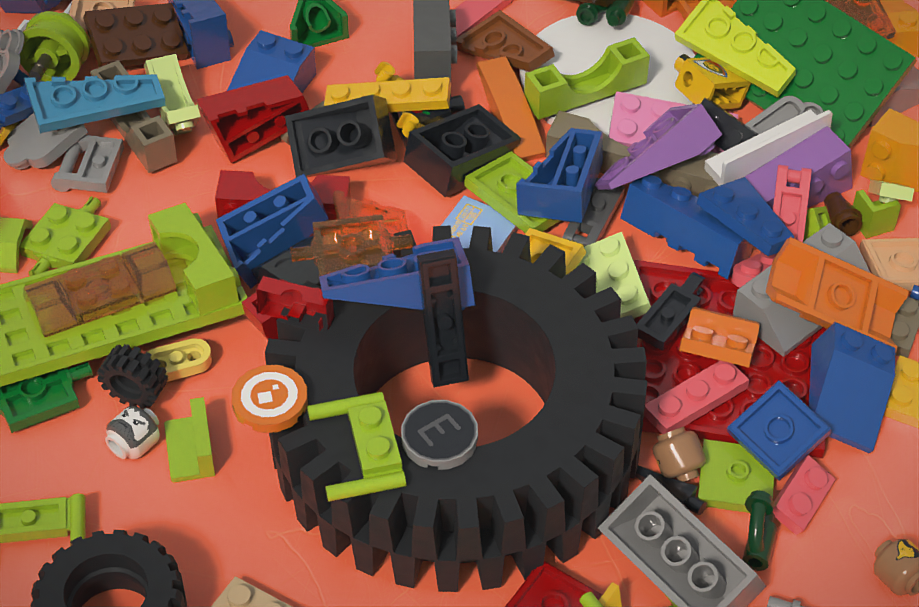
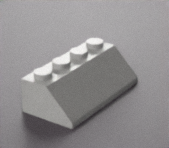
[732,223,870,357]
[598,474,766,607]

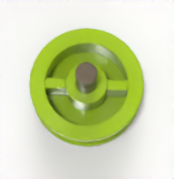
[19,11,90,82]

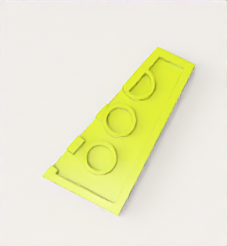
[675,0,796,98]

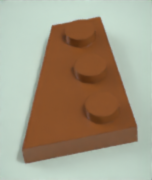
[457,10,555,72]

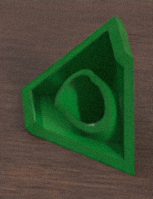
[290,0,349,48]

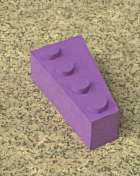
[745,126,853,209]

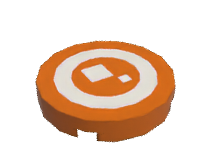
[231,365,308,433]

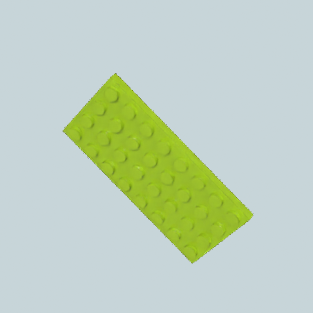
[0,225,248,387]

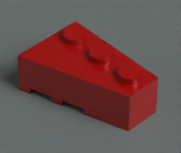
[195,75,310,164]

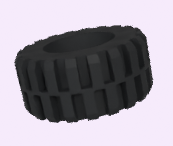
[30,530,187,607]

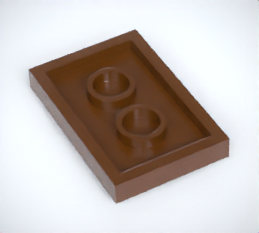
[83,3,189,67]

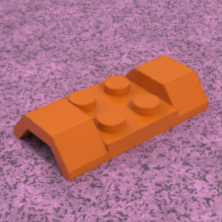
[765,237,909,353]

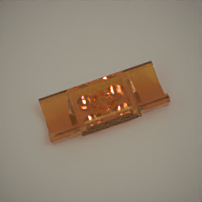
[23,242,177,337]

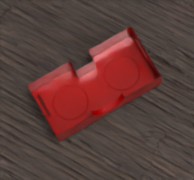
[256,276,334,331]

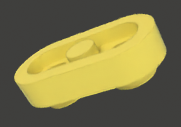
[147,338,212,382]

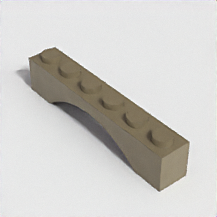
[545,111,719,197]

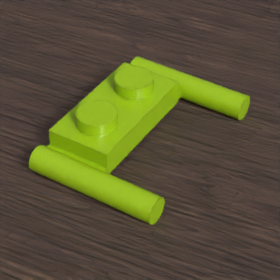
[307,392,406,502]
[0,493,86,546]

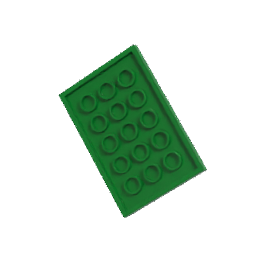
[694,0,917,149]

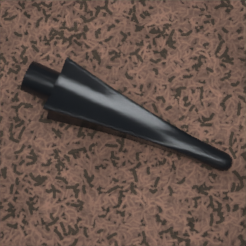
[635,465,707,515]

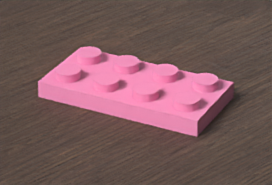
[608,91,738,154]

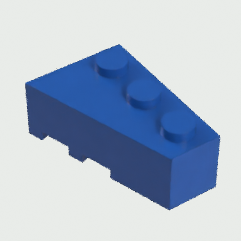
[516,128,603,223]

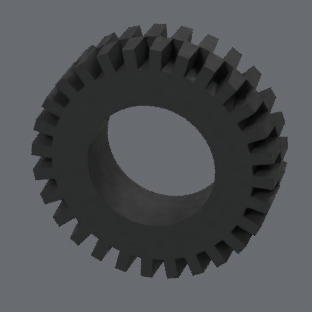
[265,225,647,592]

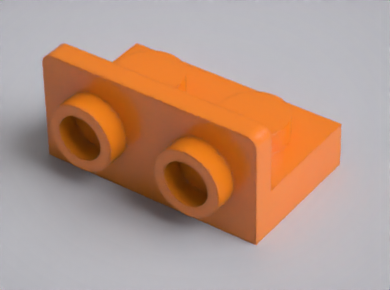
[679,307,760,367]

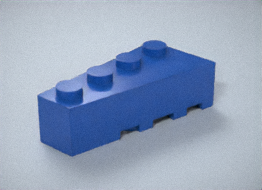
[620,175,753,280]

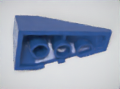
[319,237,475,310]

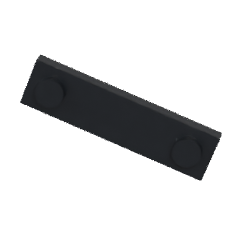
[417,249,469,388]

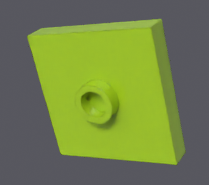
[697,439,774,513]

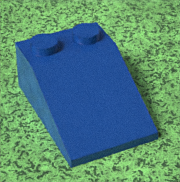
[227,30,316,93]
[809,322,895,453]

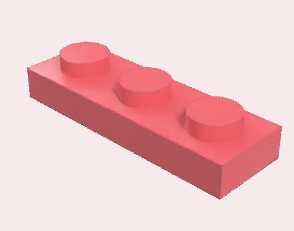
[644,361,749,434]

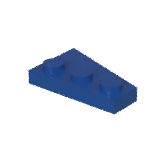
[697,177,794,256]

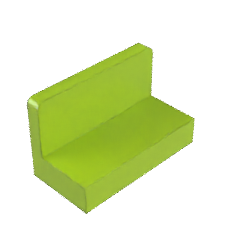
[164,397,215,482]

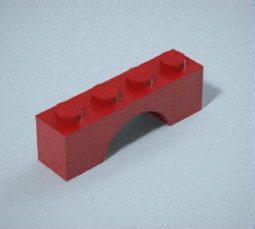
[215,170,351,227]

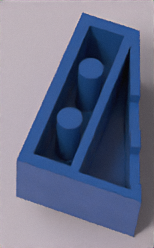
[168,0,234,69]
[216,174,329,289]

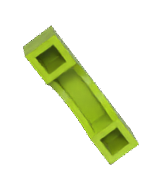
[524,37,650,120]
[148,203,241,316]

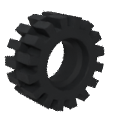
[97,344,168,409]

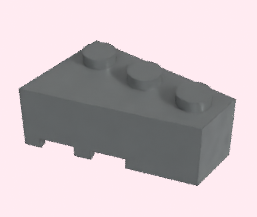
[413,0,457,97]

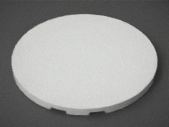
[519,12,695,136]

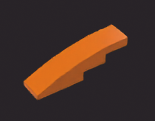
[476,56,546,162]

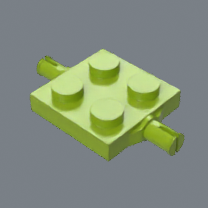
[19,196,112,276]

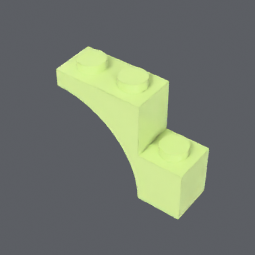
[144,54,201,136]

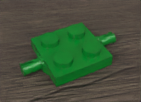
[0,361,93,433]

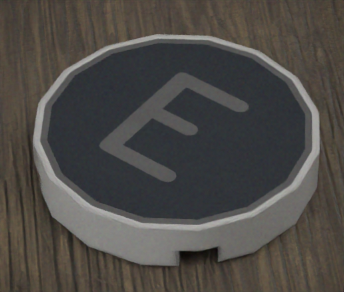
[401,400,478,470]

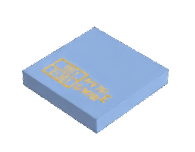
[432,195,519,253]

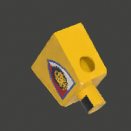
[674,54,751,109]

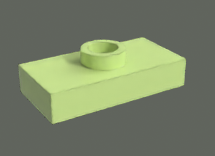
[868,179,914,203]

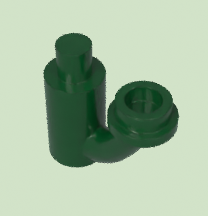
[576,0,634,27]
[742,490,777,571]

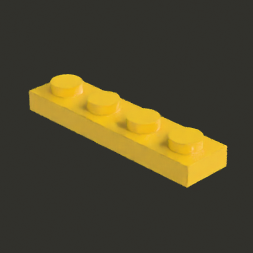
[324,77,451,112]

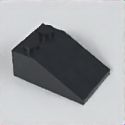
[285,94,397,177]
[403,104,521,197]

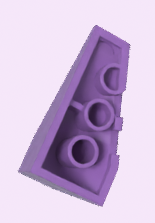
[594,104,723,190]

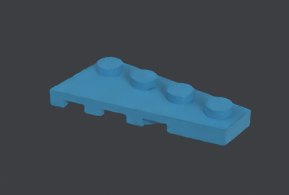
[24,74,166,133]

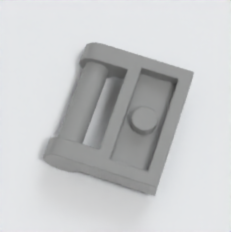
[50,135,124,193]

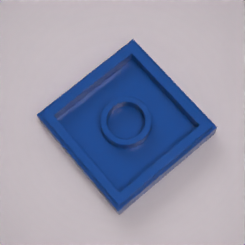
[727,380,832,481]

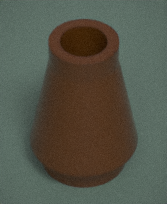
[824,192,862,237]

